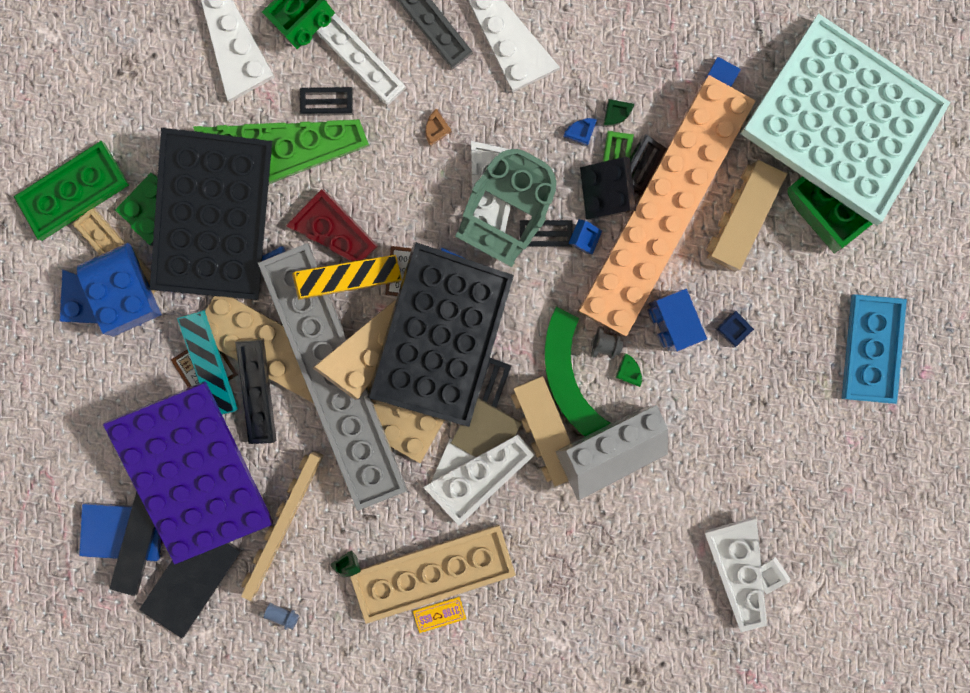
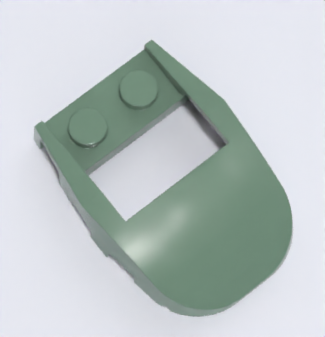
[455,149,556,267]

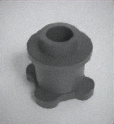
[591,326,623,359]

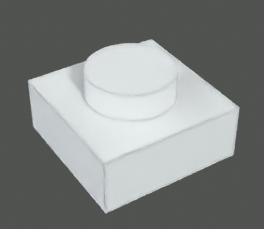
[761,557,791,595]

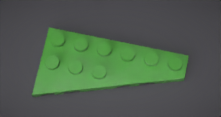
[193,119,370,184]

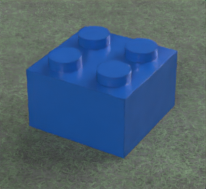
[647,288,707,352]

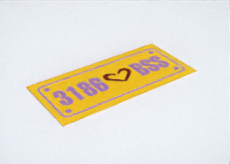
[413,597,466,633]

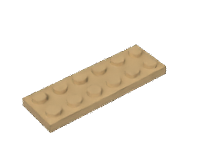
[350,524,516,624]

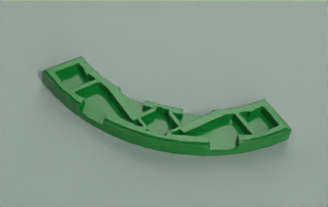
[544,307,611,436]

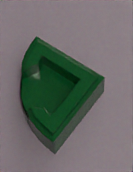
[603,99,634,127]
[330,550,361,577]

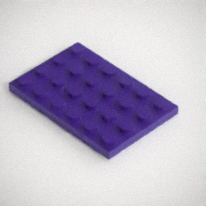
[103,381,273,565]

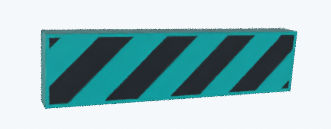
[177,310,238,415]

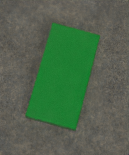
[13,141,129,241]

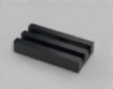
[300,87,354,116]
[630,134,667,194]
[520,220,573,247]
[480,358,512,408]

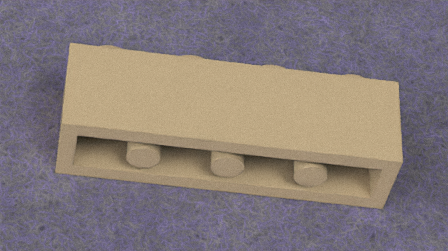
[706,160,787,272]
[511,376,571,487]

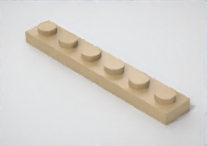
[241,451,324,601]

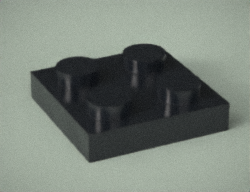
[580,157,636,220]

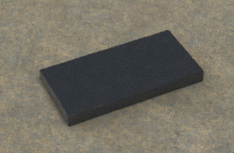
[139,542,242,639]

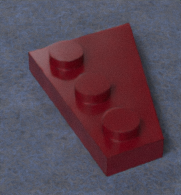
[286,189,378,262]

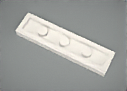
[316,14,406,106]

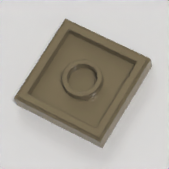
[451,398,522,457]

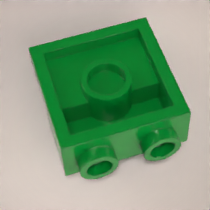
[262,0,335,49]
[115,172,158,246]

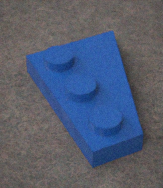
[60,269,141,326]

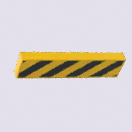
[292,255,402,300]

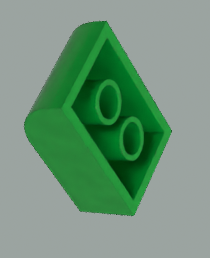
[787,176,873,254]

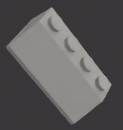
[555,405,668,500]

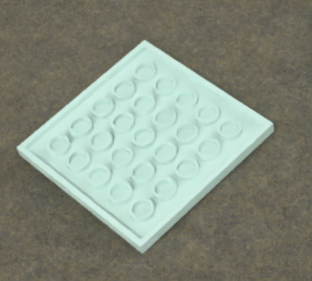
[740,14,951,226]

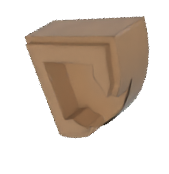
[426,109,452,147]

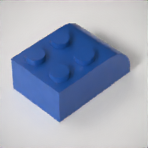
[77,243,162,337]

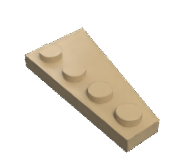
[313,300,396,400]

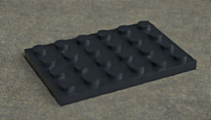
[150,127,273,300]
[367,242,514,427]

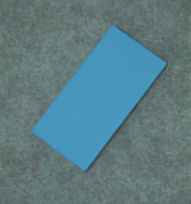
[842,294,907,404]

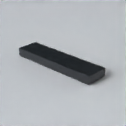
[235,338,277,444]
[109,491,156,596]

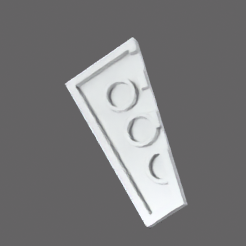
[467,0,560,93]
[423,434,536,526]
[705,516,767,632]

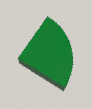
[615,353,642,387]

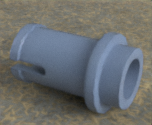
[263,603,299,630]

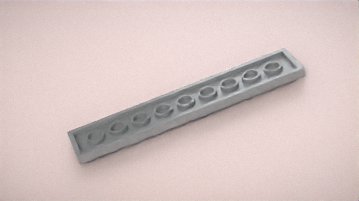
[258,243,408,511]

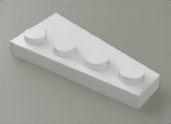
[201,0,275,102]
[471,141,511,253]

